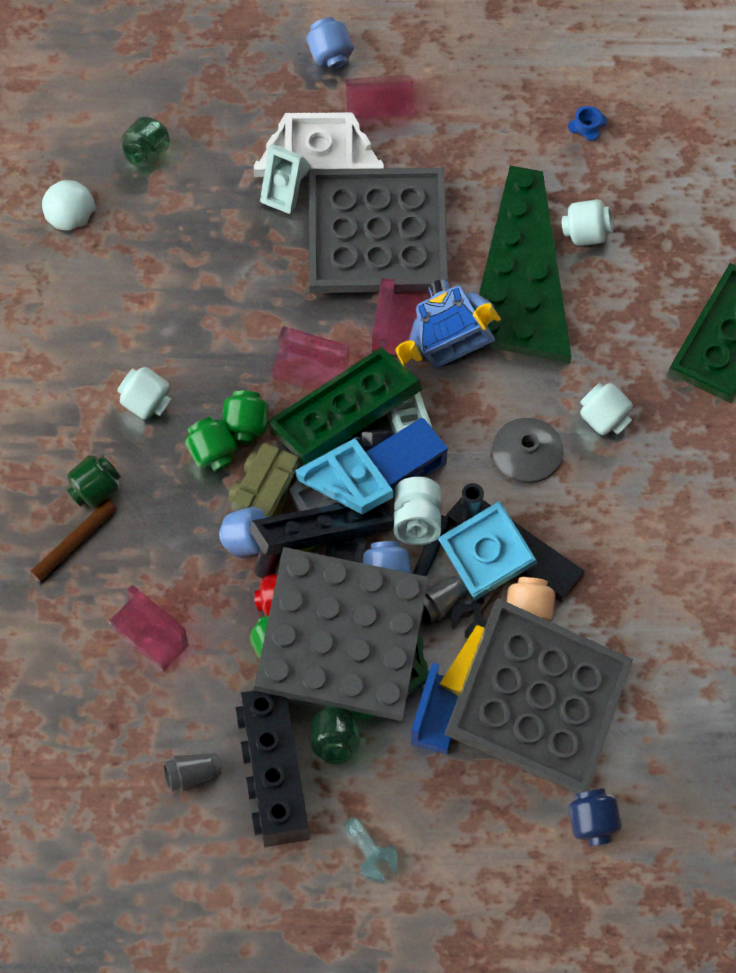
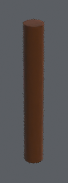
[29,499,117,583]

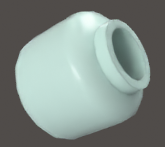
[562,199,613,246]
[117,367,172,420]
[580,382,633,435]

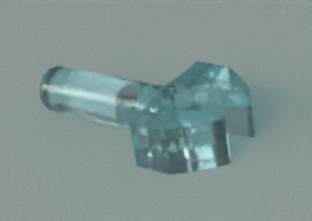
[344,817,398,884]

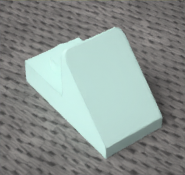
[260,144,311,214]

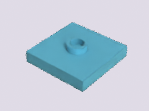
[438,501,538,601]

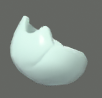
[42,180,96,230]

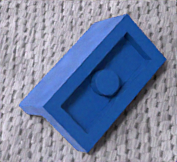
[366,418,448,501]
[411,662,458,754]

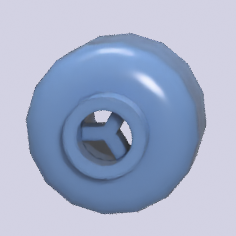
[306,17,354,69]
[219,507,268,557]
[362,541,411,573]

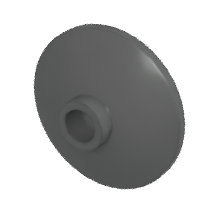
[492,418,563,483]

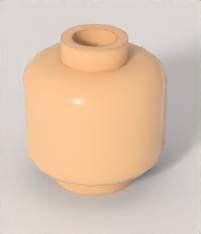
[506,577,555,622]

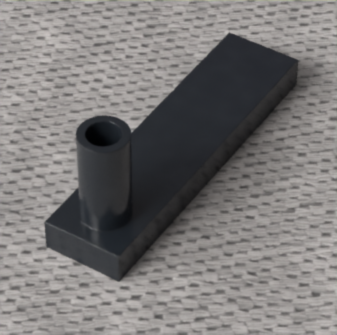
[446,483,584,603]
[250,503,394,579]

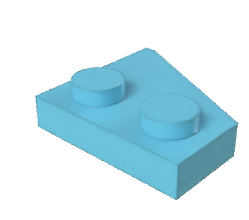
[296,438,393,514]

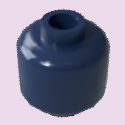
[568,788,622,847]

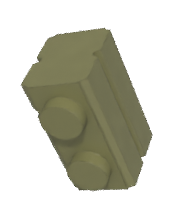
[228,443,302,517]

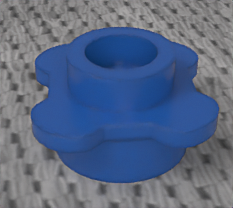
[568,106,607,141]

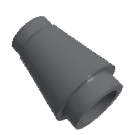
[421,576,467,624]
[163,753,221,793]

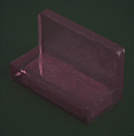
[345,75,414,118]
[372,278,422,360]
[271,326,350,391]
[109,585,189,672]

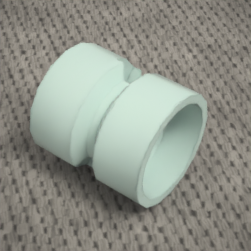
[394,477,441,545]

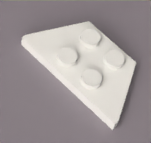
[254,112,384,177]

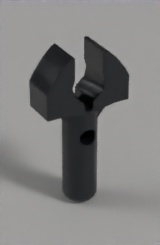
[344,429,393,447]
[451,584,504,638]

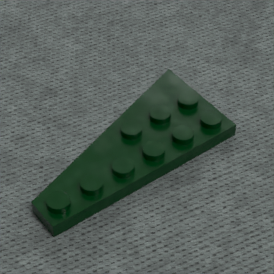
[479,165,572,363]

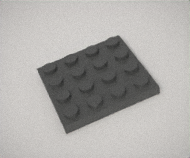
[309,168,448,293]
[253,547,429,721]
[444,598,633,794]

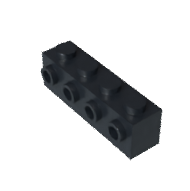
[235,691,310,847]

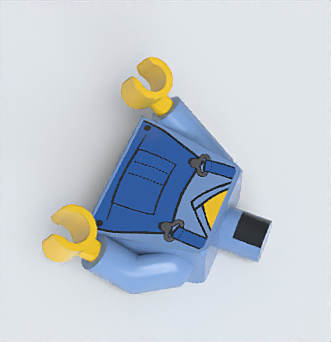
[395,279,501,368]

